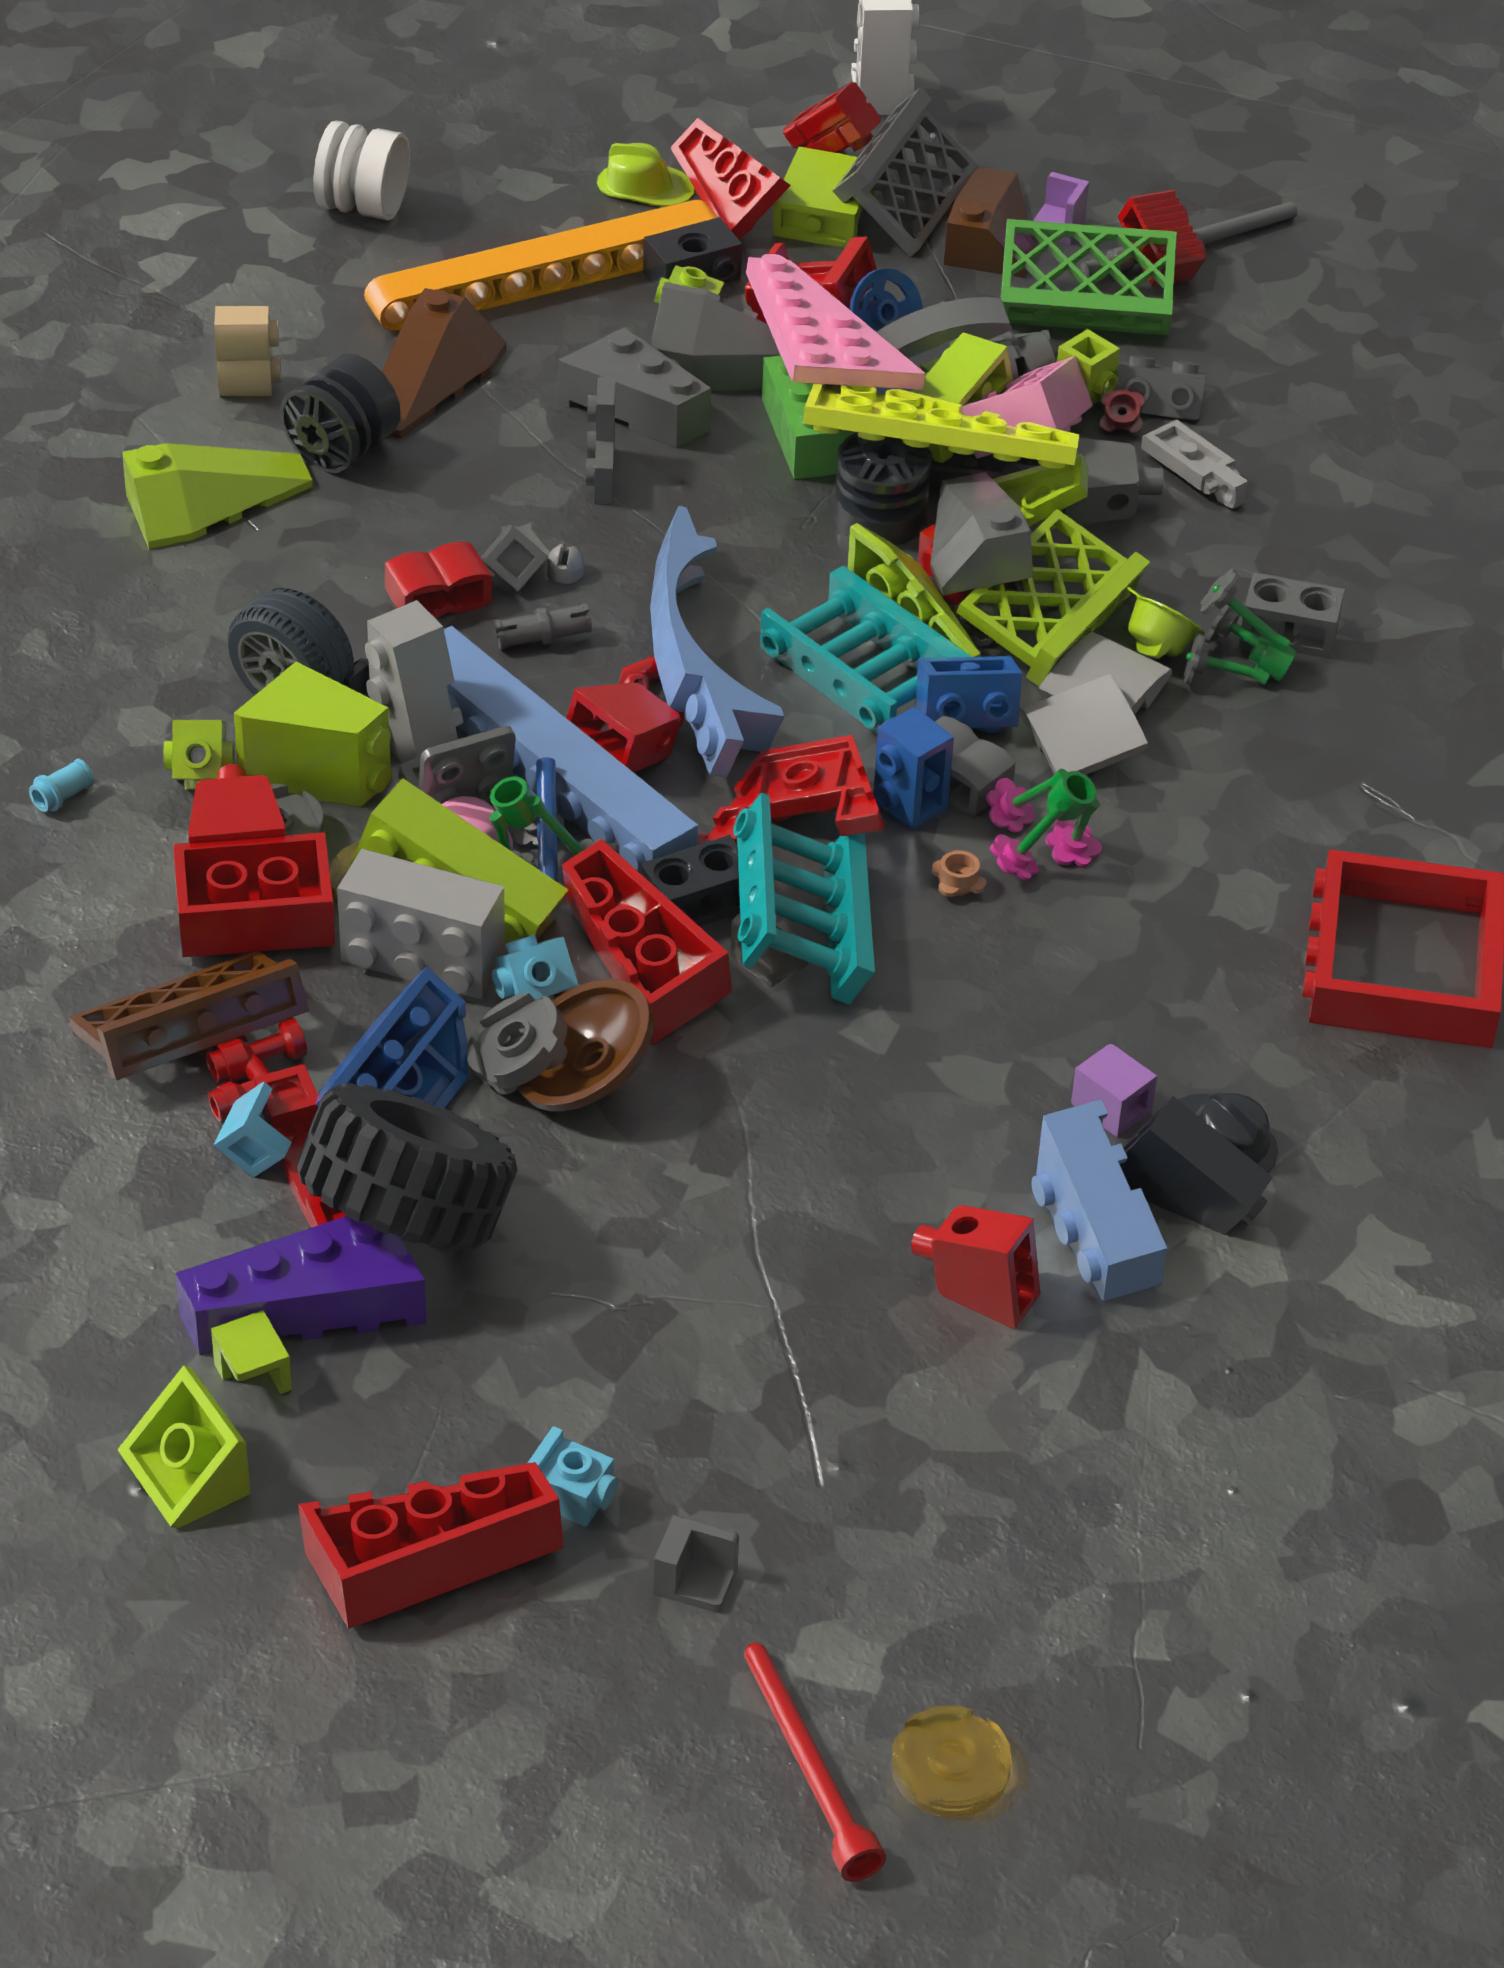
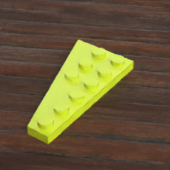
[803,383,1079,468]

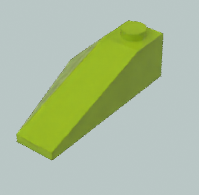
[122,443,313,549]
[848,523,980,657]

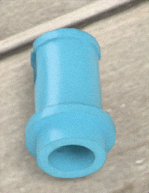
[29,759,94,812]

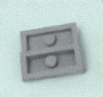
[1038,632,1172,715]
[1022,674,1148,775]

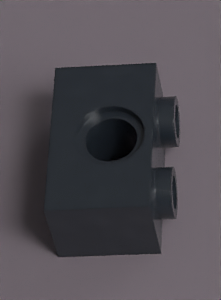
[643,217,742,289]

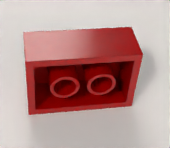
[173,832,335,958]

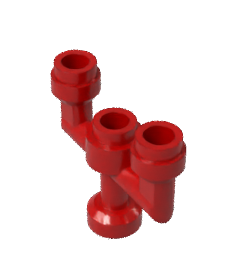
[186,1017,307,1122]

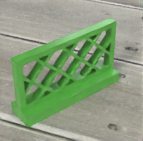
[1001,219,1177,335]

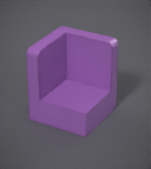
[1033,172,1089,245]
[1071,1044,1157,1137]

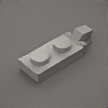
[1141,420,1248,509]

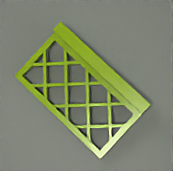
[956,509,1150,687]

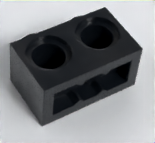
[640,835,740,926]

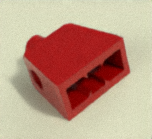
[566,682,684,773]
[188,764,285,843]
[911,1205,1041,1329]

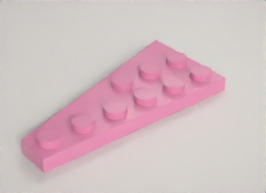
[746,254,926,390]

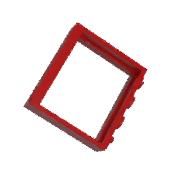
[1302,849,1504,1048]

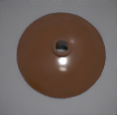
[517,979,654,1111]

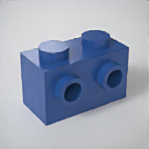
[915,656,1022,733]
[873,707,954,830]

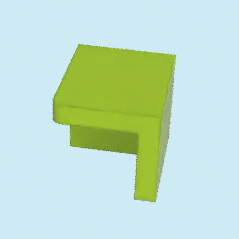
[211,1310,292,1394]

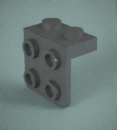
[399,726,516,804]

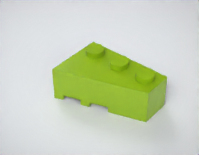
[912,332,1013,463]

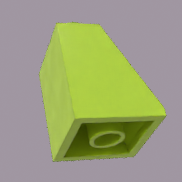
[234,661,392,807]

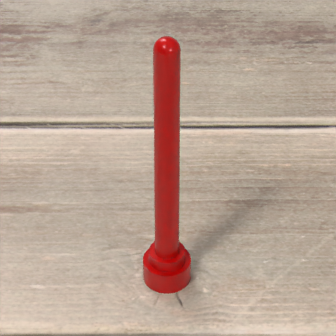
[744,1643,887,1882]

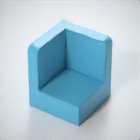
[213,1082,292,1178]

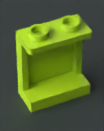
[772,147,877,248]

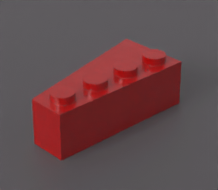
[562,839,732,1045]
[298,1462,564,1629]

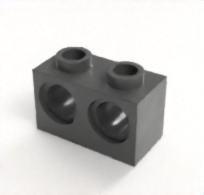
[1239,572,1345,659]

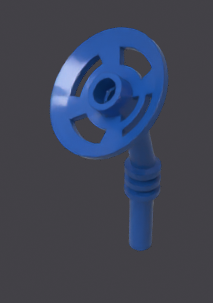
[845,243,923,332]

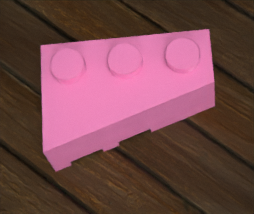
[961,356,1093,459]

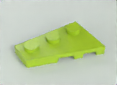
[993,454,1089,526]

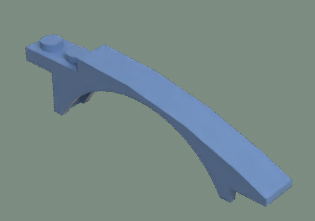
[650,506,784,777]

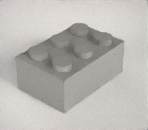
[337,849,505,1000]

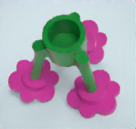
[986,768,1102,881]

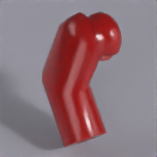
[618,656,660,690]

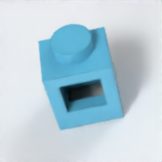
[528,1426,618,1527]

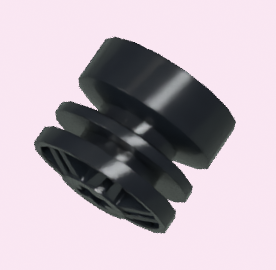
[280,354,401,473]
[834,432,932,545]

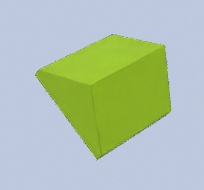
[117,1365,251,1528]

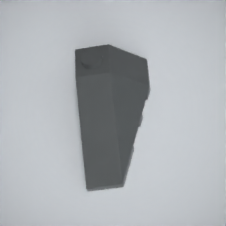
[651,282,780,391]
[931,472,1033,595]

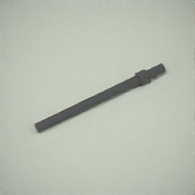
[1080,201,1297,278]

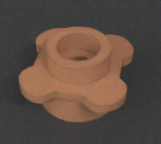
[932,850,987,897]

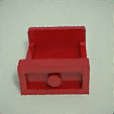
[745,237,877,323]

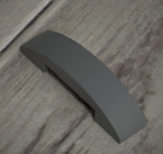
[877,297,1012,358]

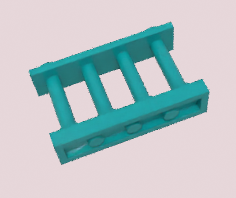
[760,565,971,734]
[733,793,875,1005]

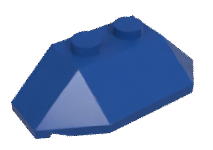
[316,966,469,1109]

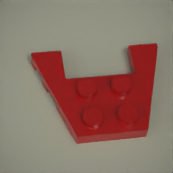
[698,735,884,845]

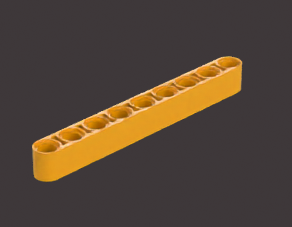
[364,200,717,331]

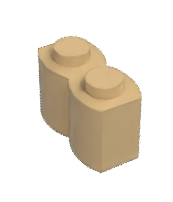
[214,306,281,396]

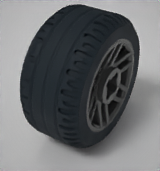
[227,588,354,696]

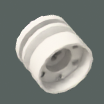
[313,120,410,221]

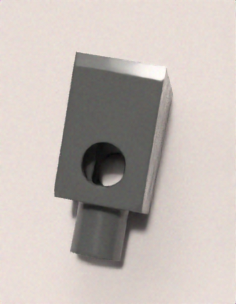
[1063,438,1164,524]

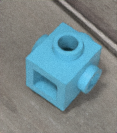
[492,935,579,1001]

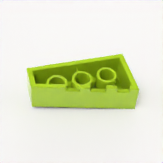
[347,778,568,946]

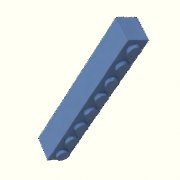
[444,626,698,873]

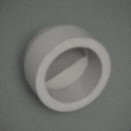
[547,544,584,584]

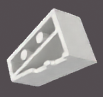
[851,0,919,115]

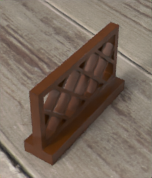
[68,950,309,1081]

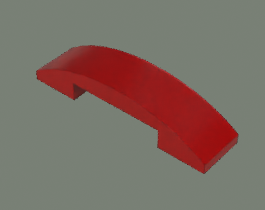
[254,1064,345,1228]

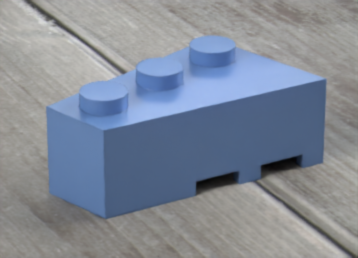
[1031,1099,1167,1301]

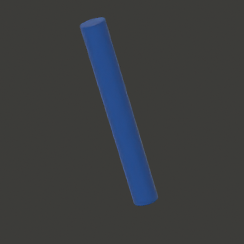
[536,757,558,882]

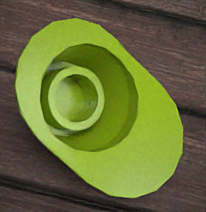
[597,143,694,207]
[1127,586,1205,659]

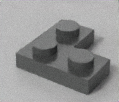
[586,377,616,505]

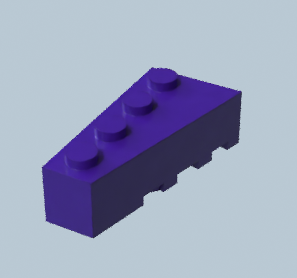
[175,1216,426,1355]

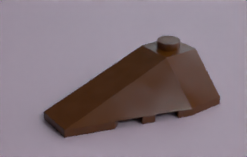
[382,288,506,438]

